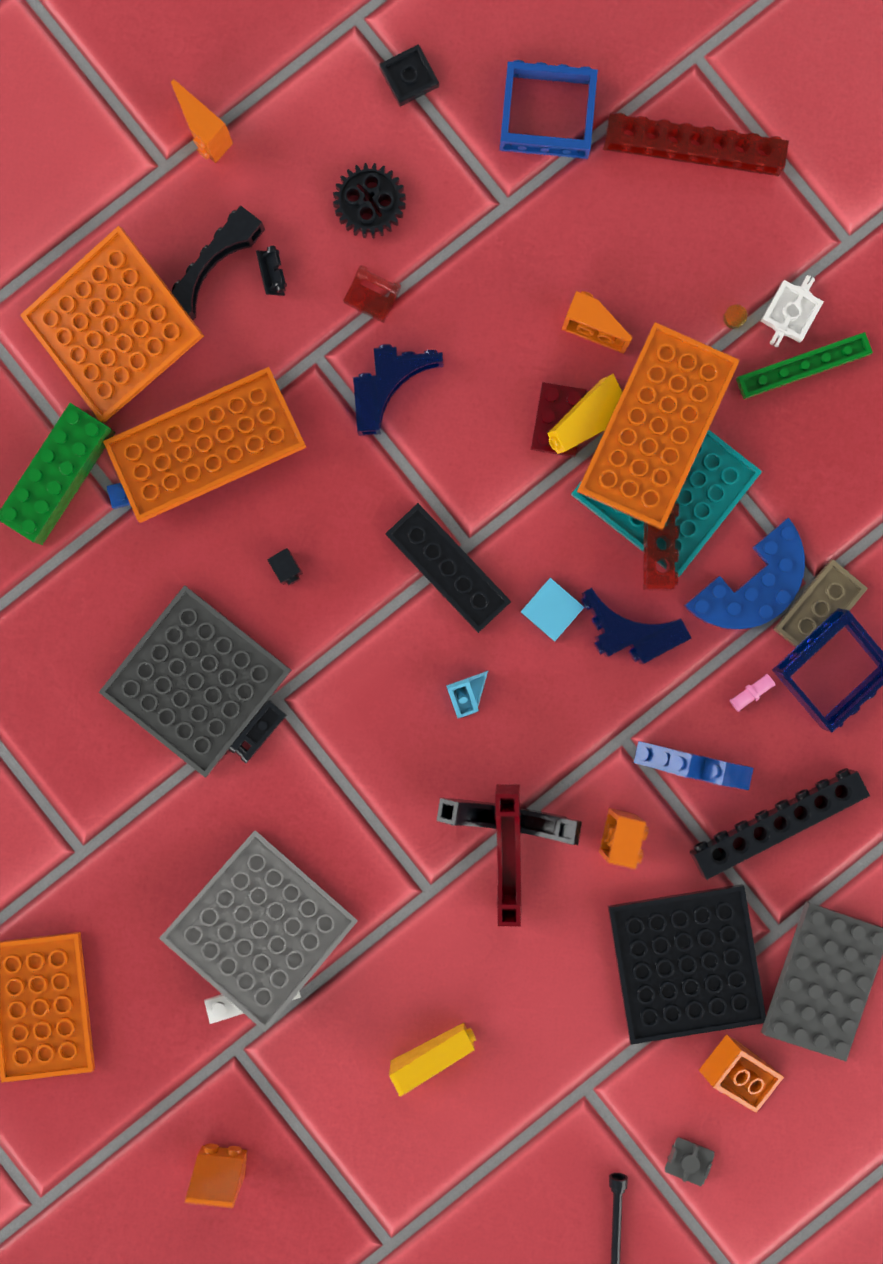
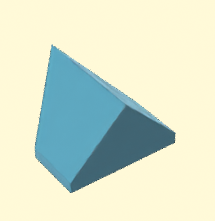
[446,671,488,719]

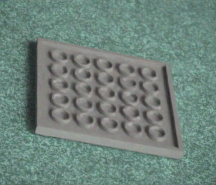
[159,830,358,1032]

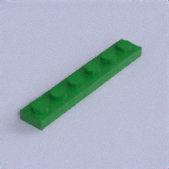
[736,332,873,400]

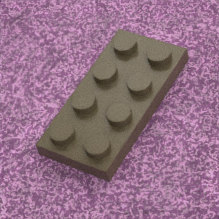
[773,559,868,658]

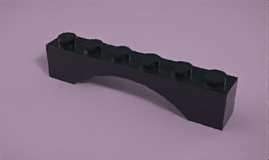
[172,205,265,320]

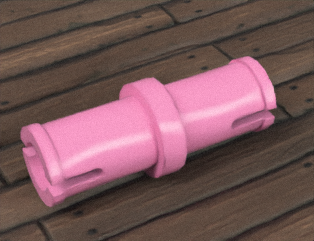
[729,674,776,712]

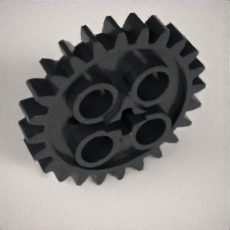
[333,163,406,238]

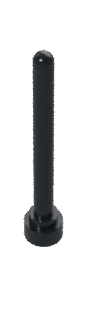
[609,1173,628,1264]

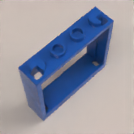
[499,60,598,159]

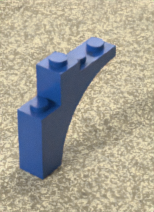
[634,741,754,790]

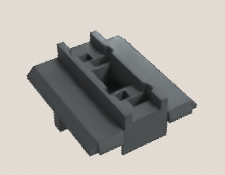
[665,1137,715,1186]

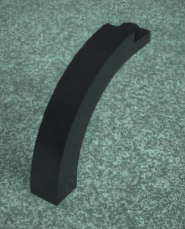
[436,798,582,845]

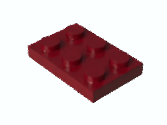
[531,382,587,457]

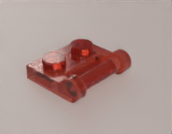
[343,265,402,323]

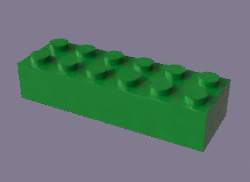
[0,403,115,545]

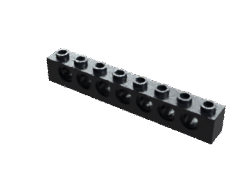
[690,768,870,880]

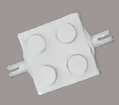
[760,275,824,347]

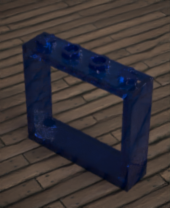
[772,608,883,733]

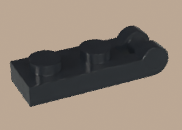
[229,701,287,764]

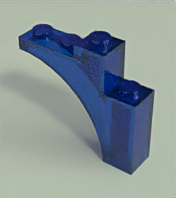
[353,344,443,436]
[581,588,692,664]

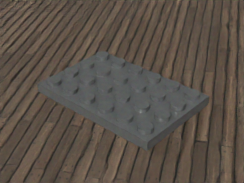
[761,901,883,1061]

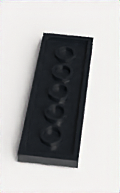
[385,503,511,633]

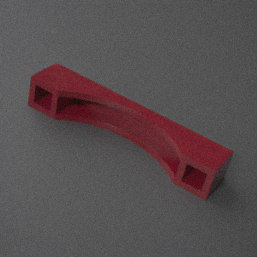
[495,784,522,927]

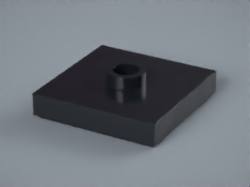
[379,44,439,107]

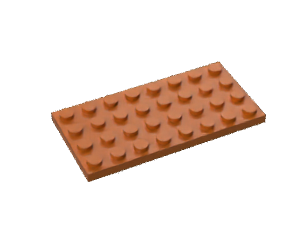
[577,322,740,530]
[103,367,307,523]

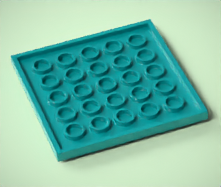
[571,429,762,578]

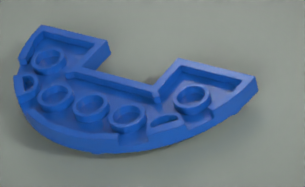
[684,518,805,629]

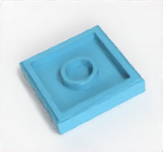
[521,578,584,642]

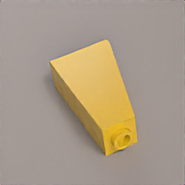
[547,373,622,454]
[389,1023,476,1096]

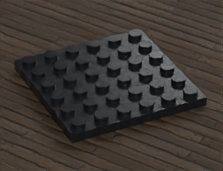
[608,884,766,1045]

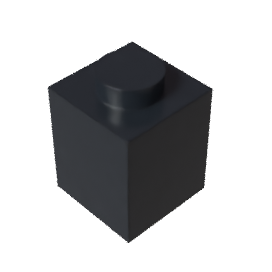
[267,548,303,586]

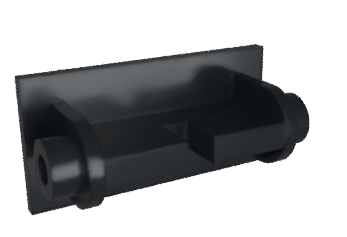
[256,246,287,296]

